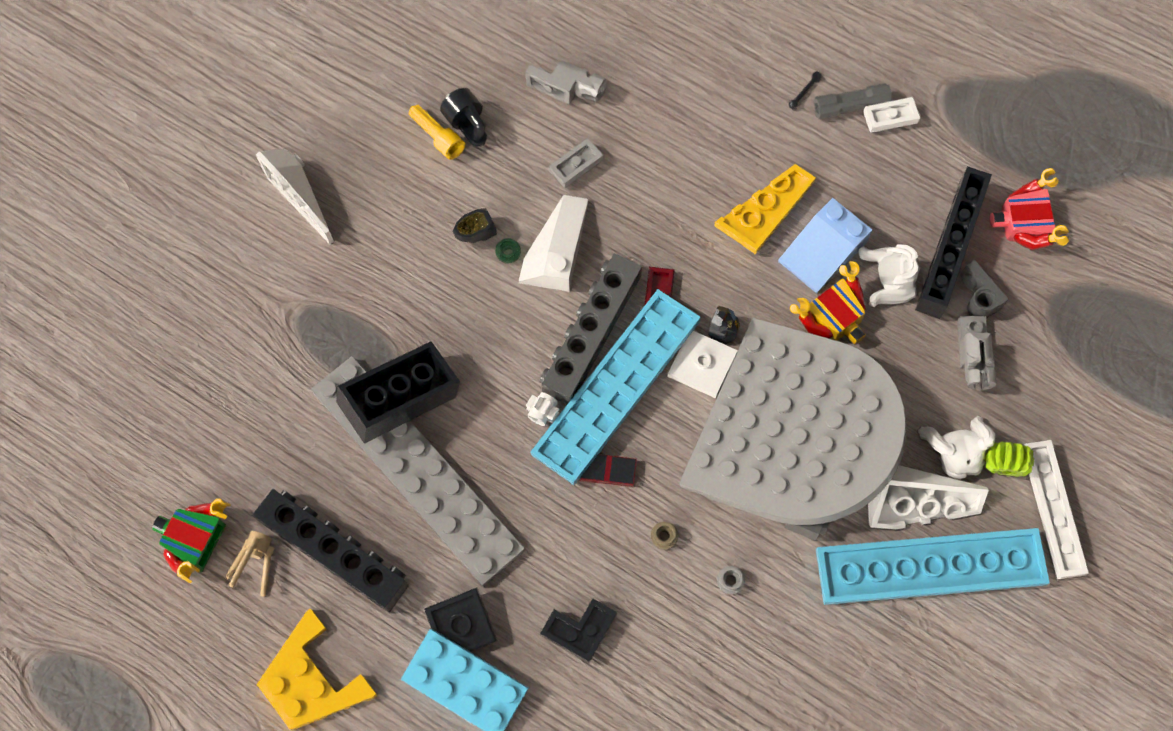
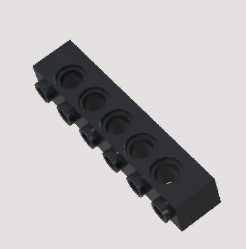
[915,166,992,319]
[252,488,409,613]

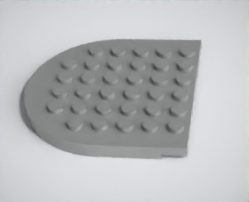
[679,318,906,525]

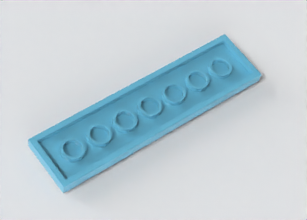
[816,528,1050,605]

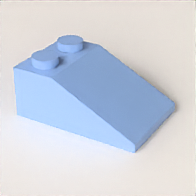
[778,198,872,294]

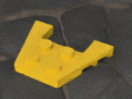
[257,608,378,731]

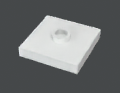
[667,331,738,398]

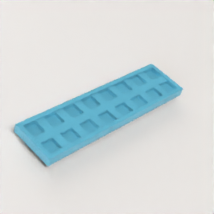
[530,289,701,485]

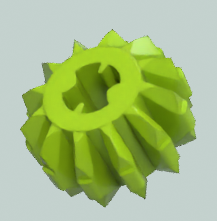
[985,442,1034,477]

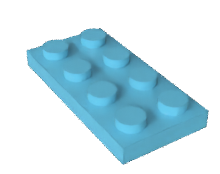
[400,629,529,731]

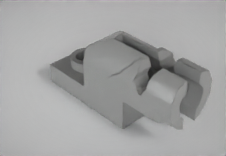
[525,61,607,105]
[957,316,996,390]

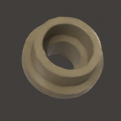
[651,522,678,550]

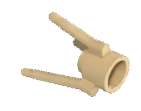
[226,531,275,597]

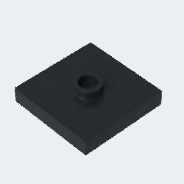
[424,588,497,652]

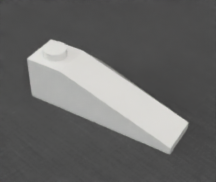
[519,195,588,292]
[868,465,989,530]

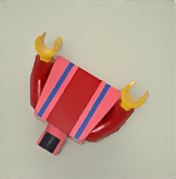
[990,168,1069,250]

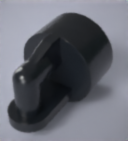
[440,88,487,147]

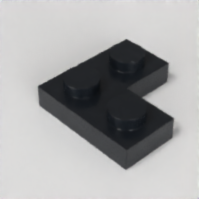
[540,598,617,663]

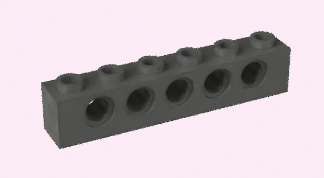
[540,253,642,404]

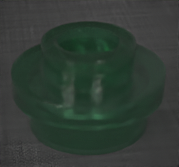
[495,238,521,264]

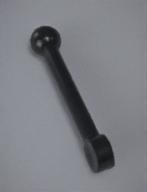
[788,71,822,109]

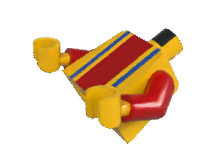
[790,261,866,345]

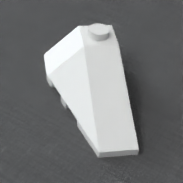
[256,149,334,244]

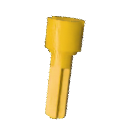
[409,104,465,160]

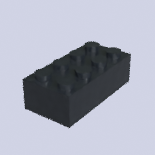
[336,341,460,444]

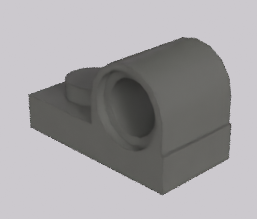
[960,260,1008,319]

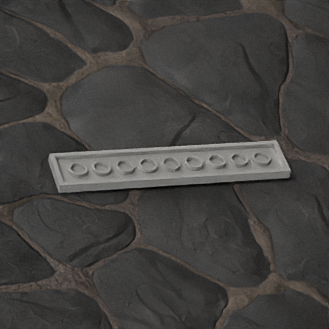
[310,356,525,587]

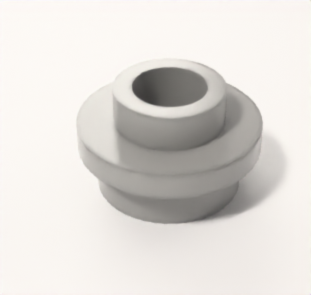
[717,566,745,595]

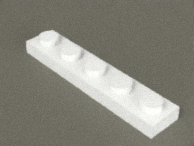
[1024,440,1088,579]

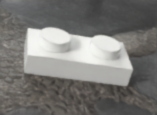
[863,97,920,133]

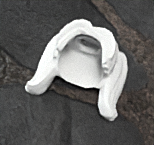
[859,245,920,307]
[918,416,995,479]

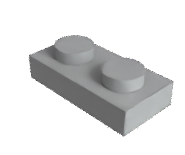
[549,138,603,188]

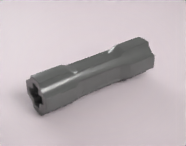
[813,83,892,119]

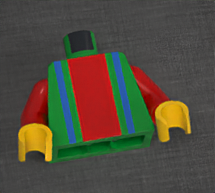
[152,499,231,583]

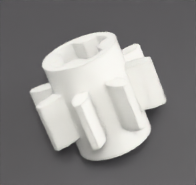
[526,392,559,426]

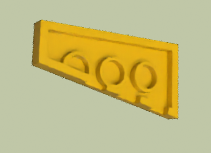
[714,164,816,254]

